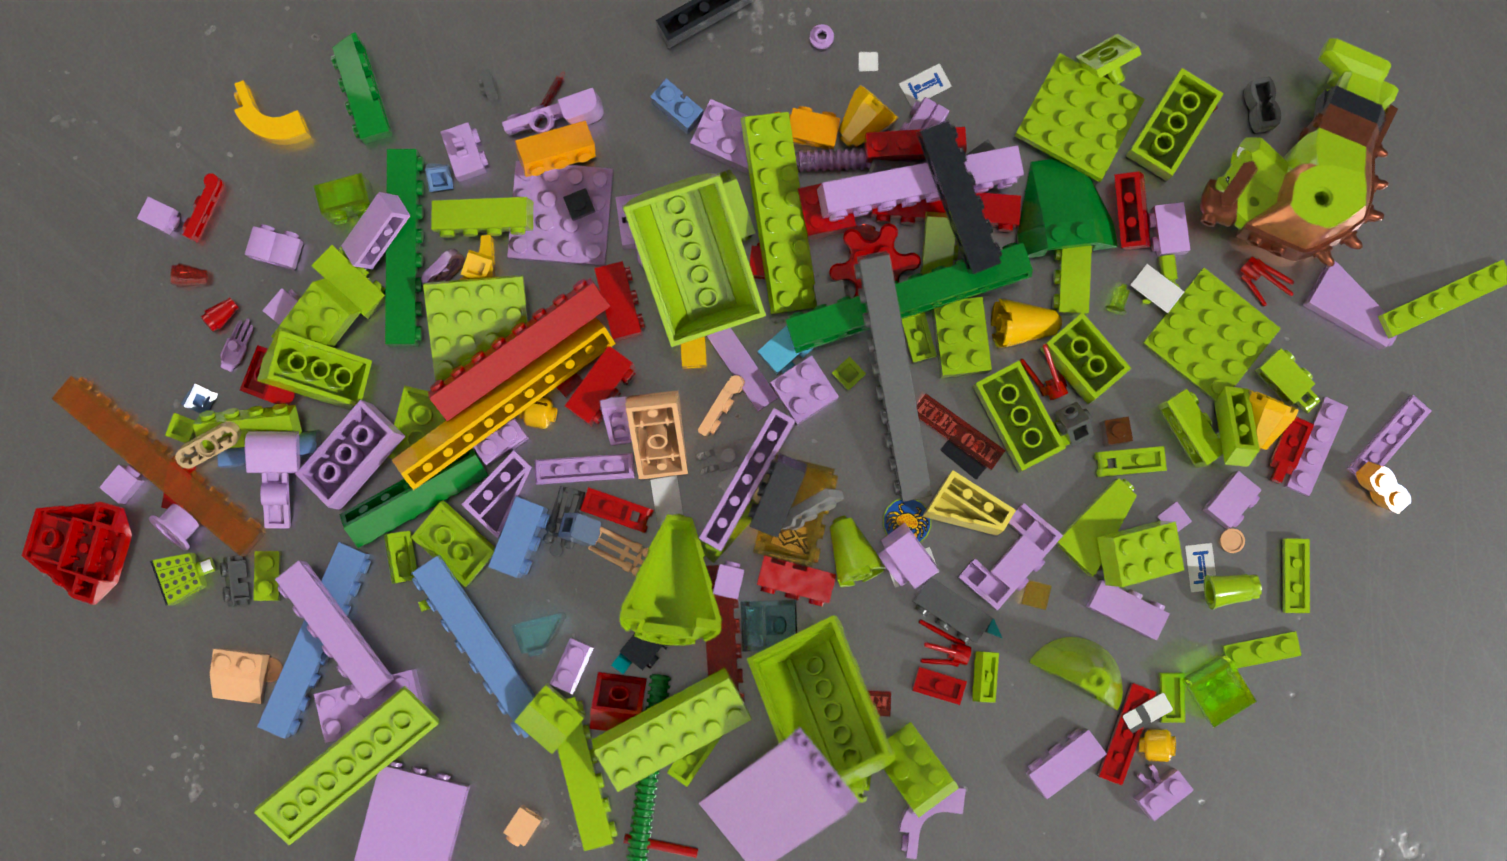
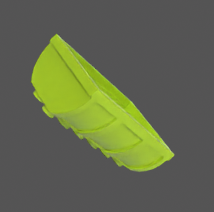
[623,173,766,347]
[747,615,896,786]

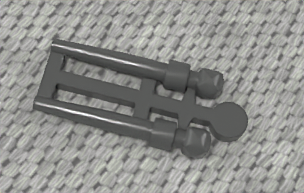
[543,486,585,557]

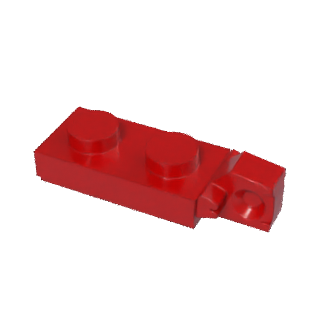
[1270,417,1314,484]

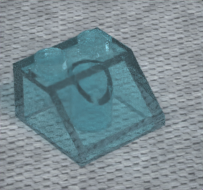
[740,600,797,652]

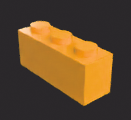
[515,120,596,177]

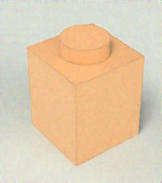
[503,805,543,847]

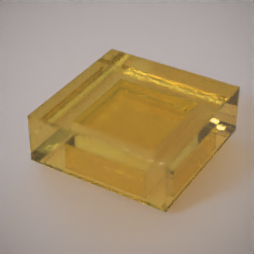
[1021,580,1052,610]

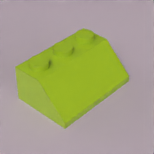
[1157,389,1223,468]

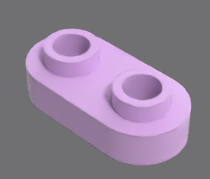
[421,249,464,285]

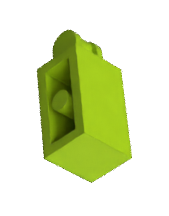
[1254,348,1320,414]

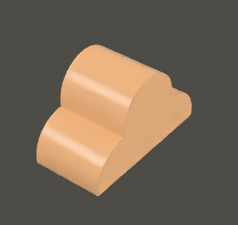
[626,390,688,479]

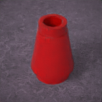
[200,297,239,332]

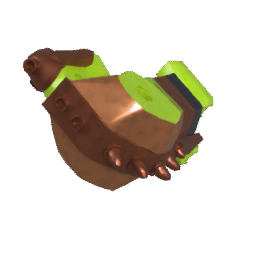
[1200,38,1399,267]

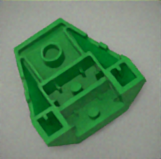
[1017,159,1118,258]

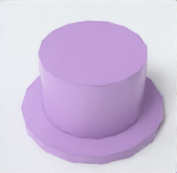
[149,503,199,551]

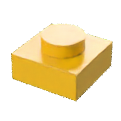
[461,249,493,279]

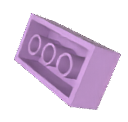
[296,400,406,510]
[314,669,425,743]

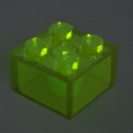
[314,173,375,224]
[1182,654,1257,728]

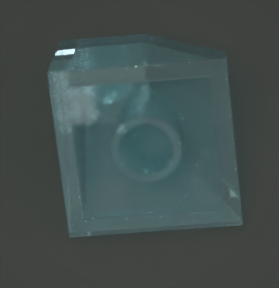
[512,612,566,657]

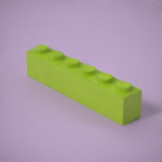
[557,696,618,851]

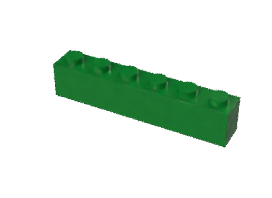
[339,447,489,548]

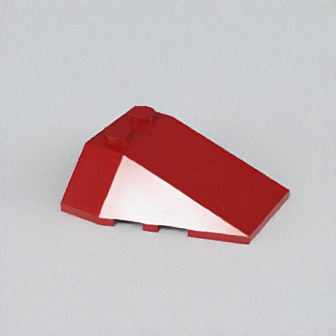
[21,502,132,605]

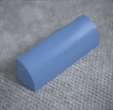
[217,430,322,468]

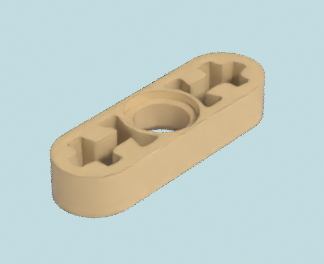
[176,421,241,468]

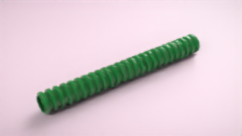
[626,674,671,861]

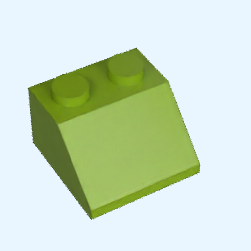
[514,683,585,754]

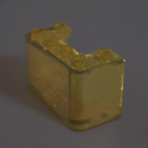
[753,455,838,567]

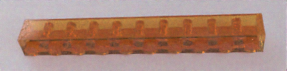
[51,376,265,557]

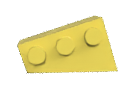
[922,470,1016,536]

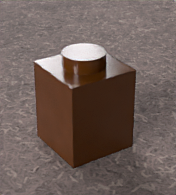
[1100,416,1133,447]

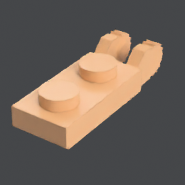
[698,375,745,436]

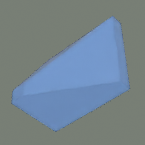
[425,163,454,192]
[181,384,217,413]

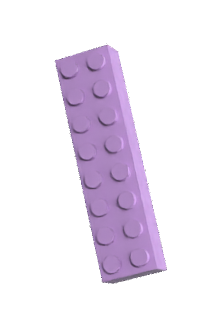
[817,145,1024,221]

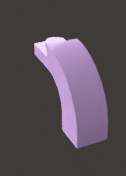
[898,786,966,859]

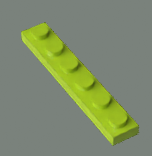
[1378,259,1507,339]

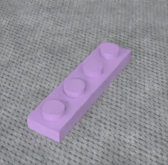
[1285,397,1348,496]

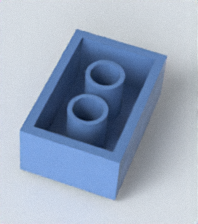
[488,496,551,578]

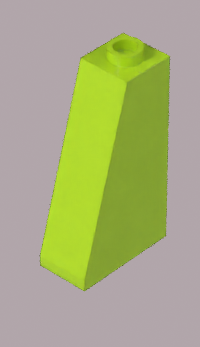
[1056,478,1137,577]

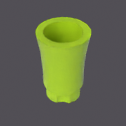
[1204,574,1262,610]

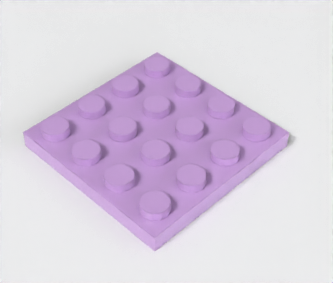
[507,161,614,266]

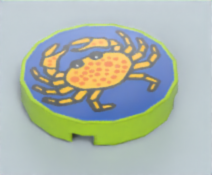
[882,498,932,543]

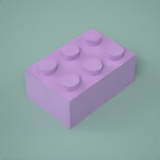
[690,99,749,175]

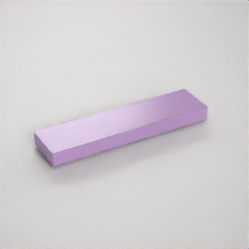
[706,328,778,412]
[1347,395,1432,476]
[534,453,635,485]

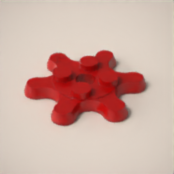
[829,223,921,298]

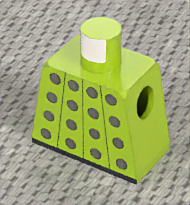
[150,553,216,606]

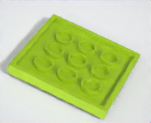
[1014,53,1145,182]
[1142,268,1281,402]
[423,275,528,381]

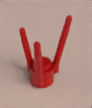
[1240,256,1294,306]
[1020,344,1068,400]
[919,619,972,667]

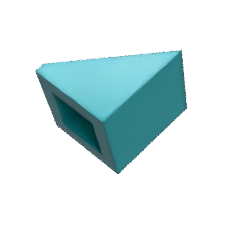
[985,618,1003,639]
[611,653,633,674]

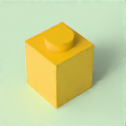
[681,336,707,369]

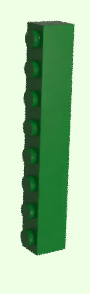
[385,149,424,347]

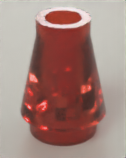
[171,263,208,287]

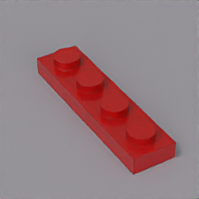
[1097,683,1156,786]

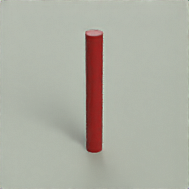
[623,833,698,858]

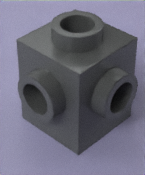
[1055,402,1094,446]

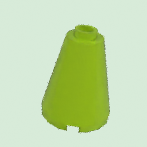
[830,515,885,587]

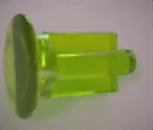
[1105,284,1130,315]

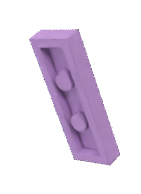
[600,397,632,446]

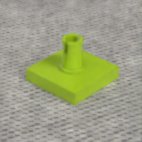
[1076,33,1142,85]

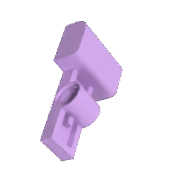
[502,88,604,136]
[245,431,301,528]

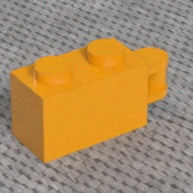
[774,106,841,151]

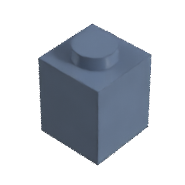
[558,513,602,546]

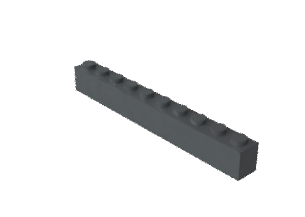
[854,251,932,502]

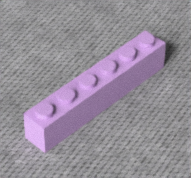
[699,408,796,551]
[275,561,395,699]

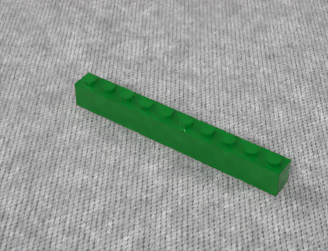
[786,242,1033,353]

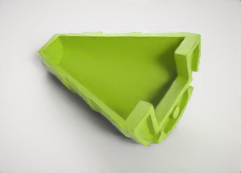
[620,514,721,646]
[1029,637,1123,711]

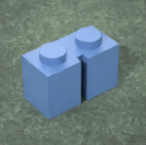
[650,78,704,134]

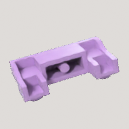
[958,503,1063,610]

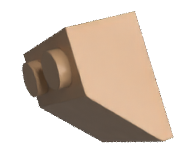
[210,648,270,704]

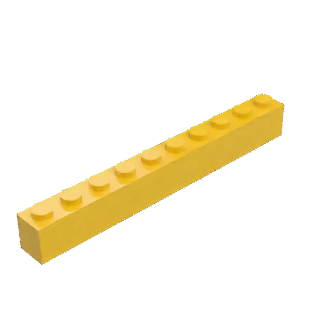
[392,317,616,490]

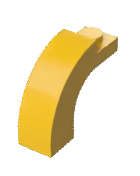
[234,80,312,145]

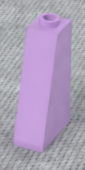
[1303,261,1397,350]

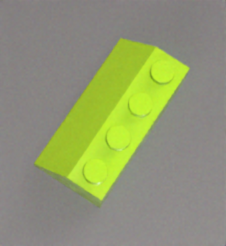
[257,330,372,410]

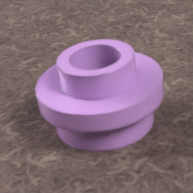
[810,24,834,49]

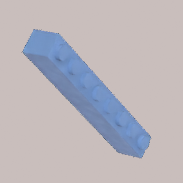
[257,542,371,739]
[412,554,536,738]

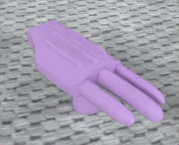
[220,318,253,372]

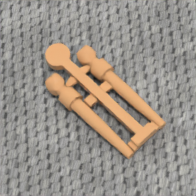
[588,526,649,577]

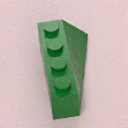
[331,32,393,144]

